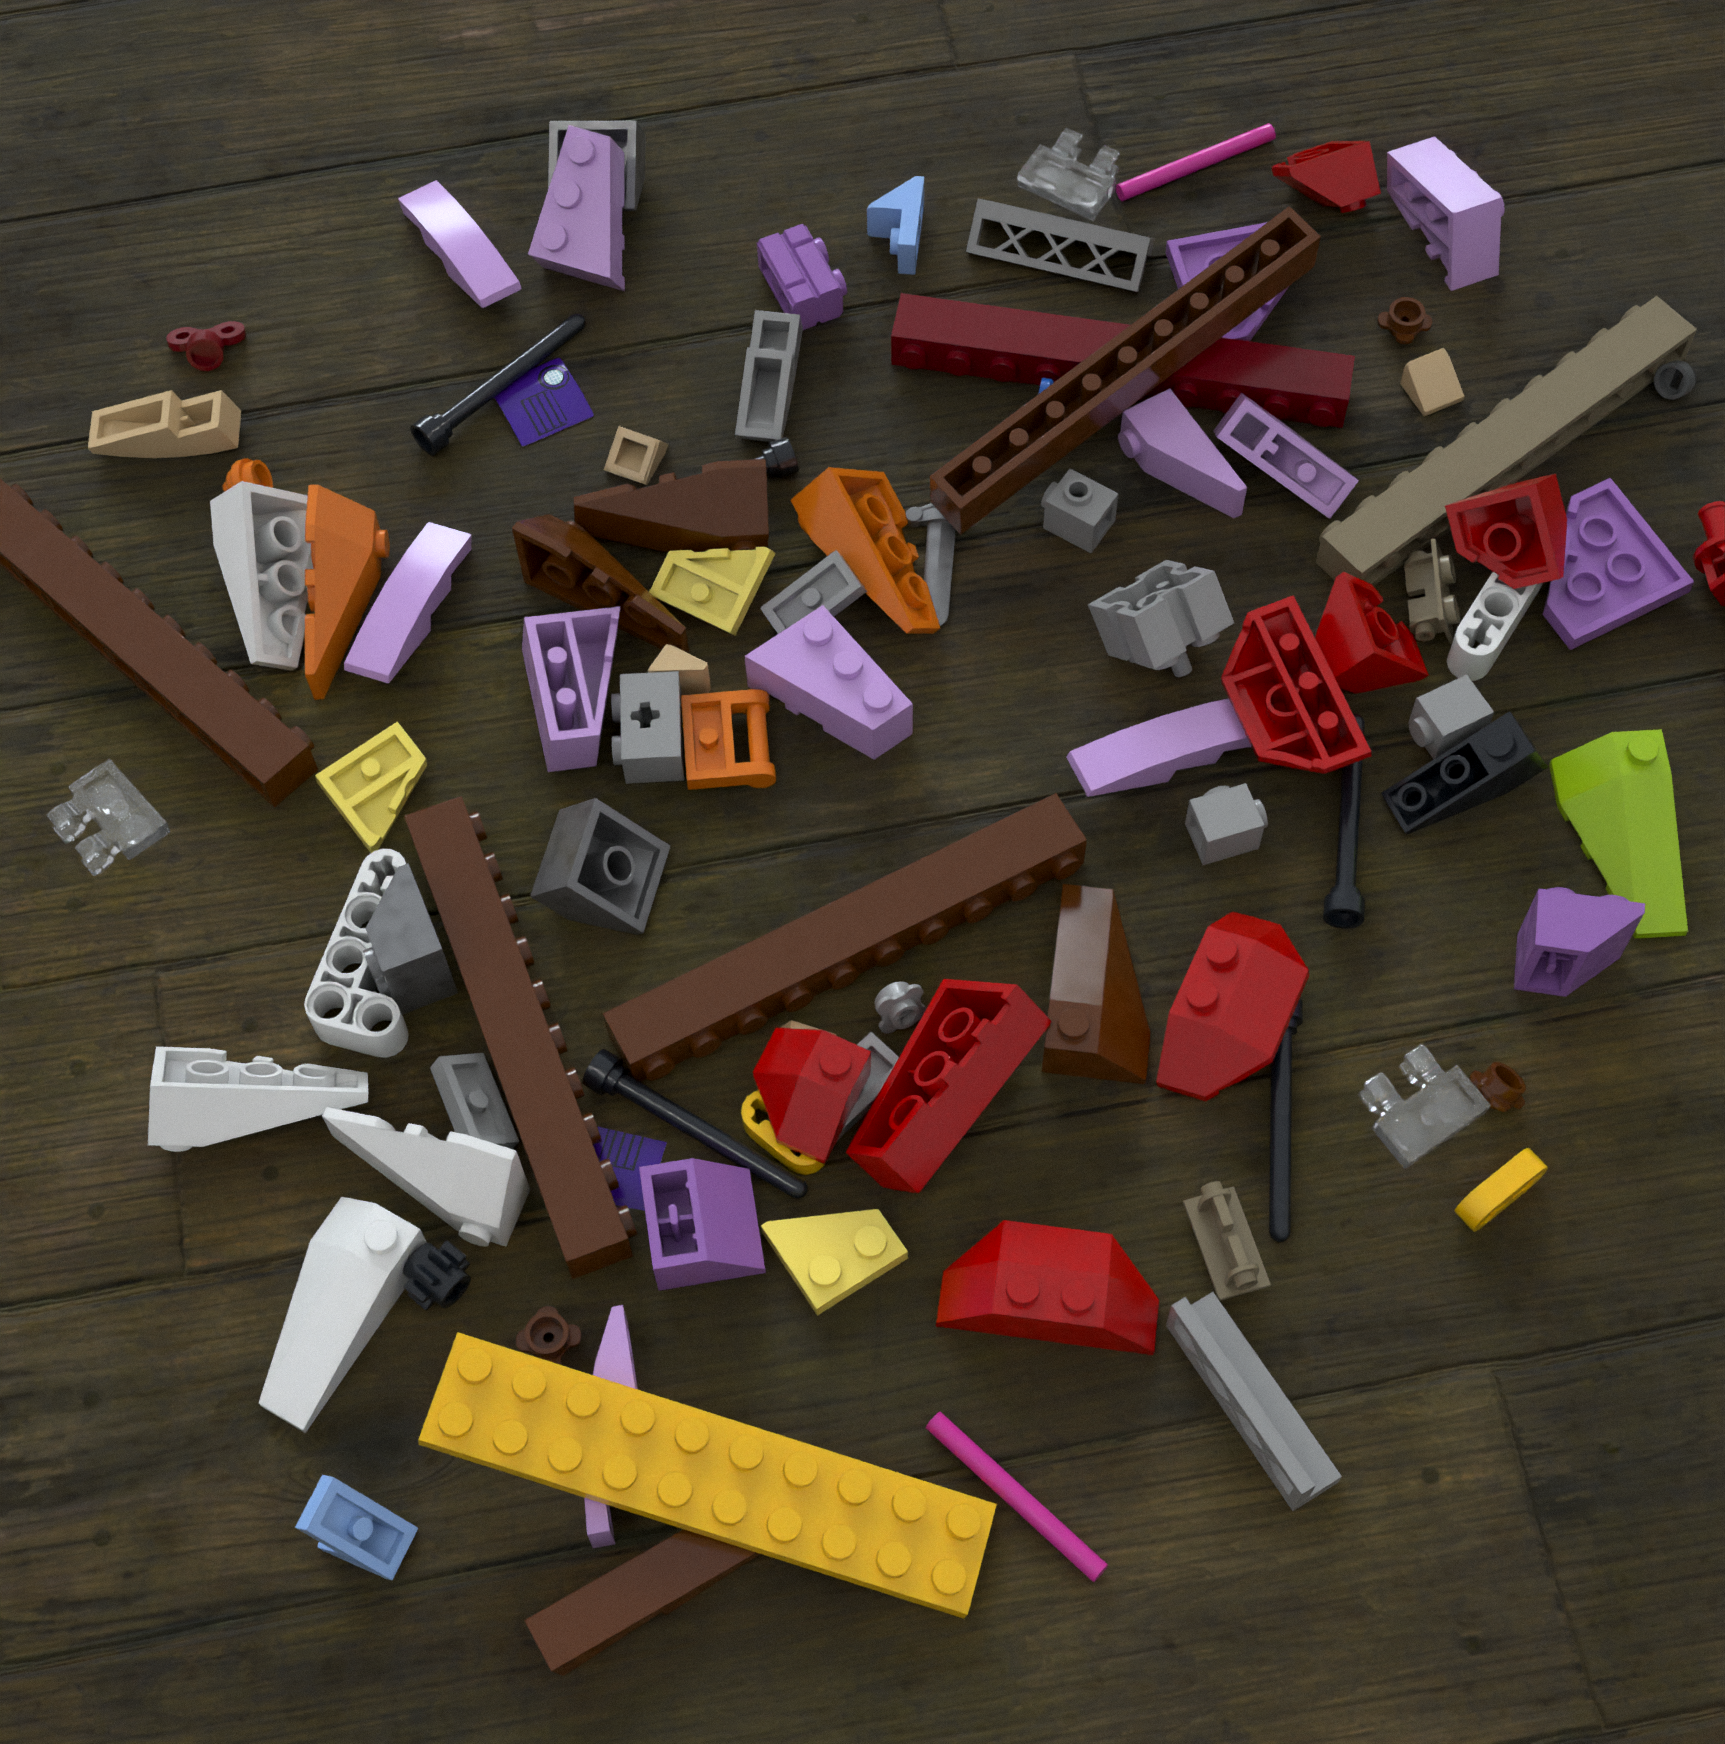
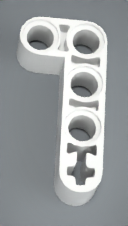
[1447,572,1543,681]
[304,849,409,1058]

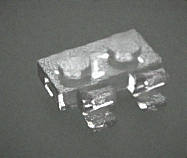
[1017,128,1120,221]
[47,758,170,876]
[1358,1044,1491,1169]

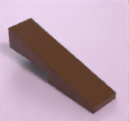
[524,1529,760,1676]

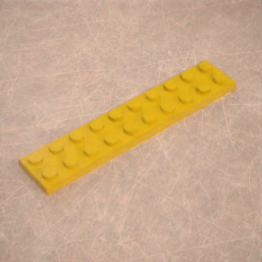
[418,1332,997,1619]

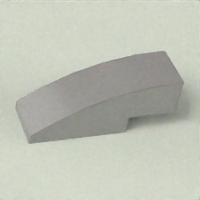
[735,310,803,442]

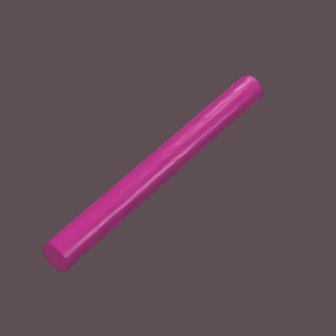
[1116,123,1276,201]
[926,1412,1108,1582]

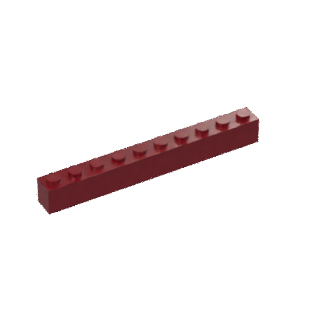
[891,293,1355,428]

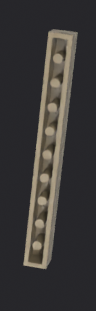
[1316,296,1697,586]

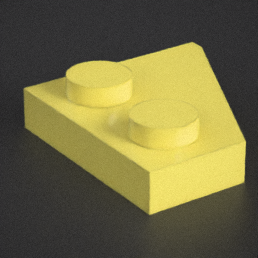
[649,547,776,636]
[315,722,427,853]
[761,1209,908,1316]

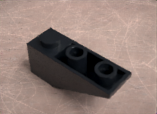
[1381,711,1548,835]

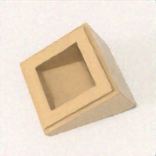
[1400,348,1465,417]
[604,426,668,485]
[648,644,711,695]

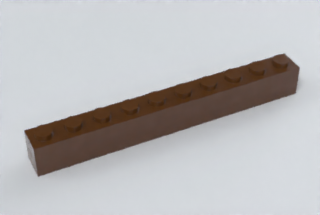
[930,206,1321,535]
[0,479,318,808]
[603,793,1087,1082]
[404,796,637,1280]

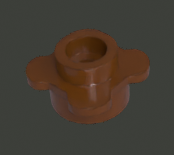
[1377,297,1432,344]
[1470,1062,1526,1112]
[516,1306,582,1365]

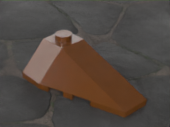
[573,459,769,552]
[512,514,690,654]
[1041,884,1151,1084]

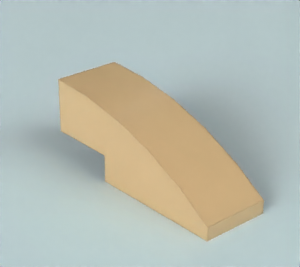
[88,390,241,458]

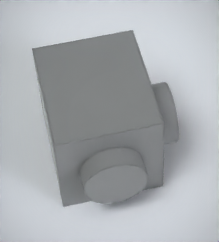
[1041,469,1119,553]
[1408,674,1494,759]
[1185,783,1268,865]

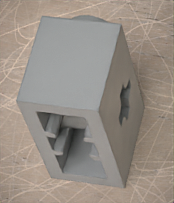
[611,671,685,784]

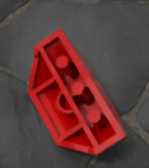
[1221,595,1372,774]
[1156,911,1310,1101]
[936,1220,1159,1355]

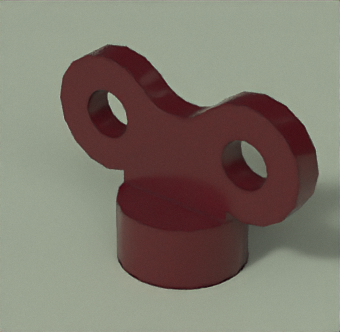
[166,321,246,371]

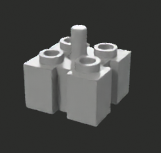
[1088,560,1234,677]

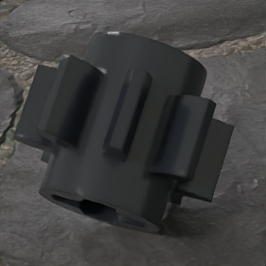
[403,1240,471,1311]

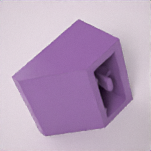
[1514,887,1645,997]
[639,1158,766,1291]

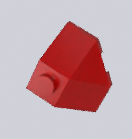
[1272,141,1381,213]
[1445,473,1567,589]
[1315,572,1429,694]
[753,1028,871,1164]

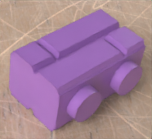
[757,224,847,330]

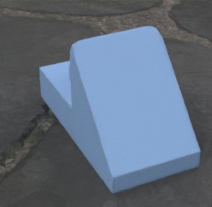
[867,176,924,275]
[295,1475,418,1580]

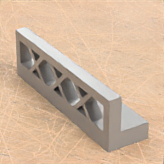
[966,198,1155,292]
[1166,1292,1342,1511]

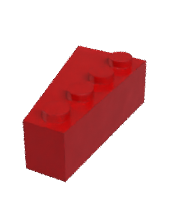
[845,979,1052,1194]

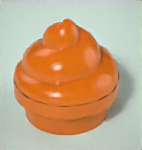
[222,458,273,492]

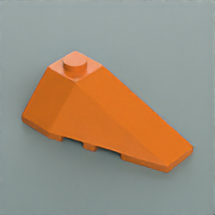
[791,467,940,634]
[305,485,390,700]

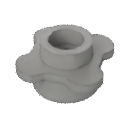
[874,981,926,1034]

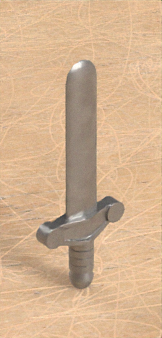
[906,503,979,626]

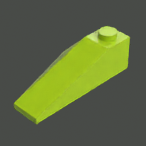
[1549,729,1688,939]

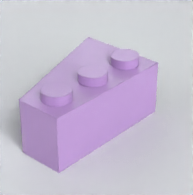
[528,125,625,291]
[1387,137,1505,291]
[745,605,913,760]
[522,607,620,772]

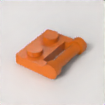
[681,689,776,790]

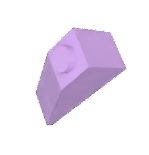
[1118,389,1247,518]
[1213,393,1359,519]

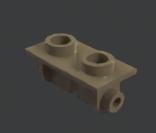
[1404,538,1460,644]
[1183,1181,1271,1301]

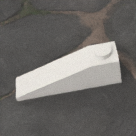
[210,481,314,671]
[148,1047,369,1152]
[322,1107,530,1247]
[259,1197,427,1433]

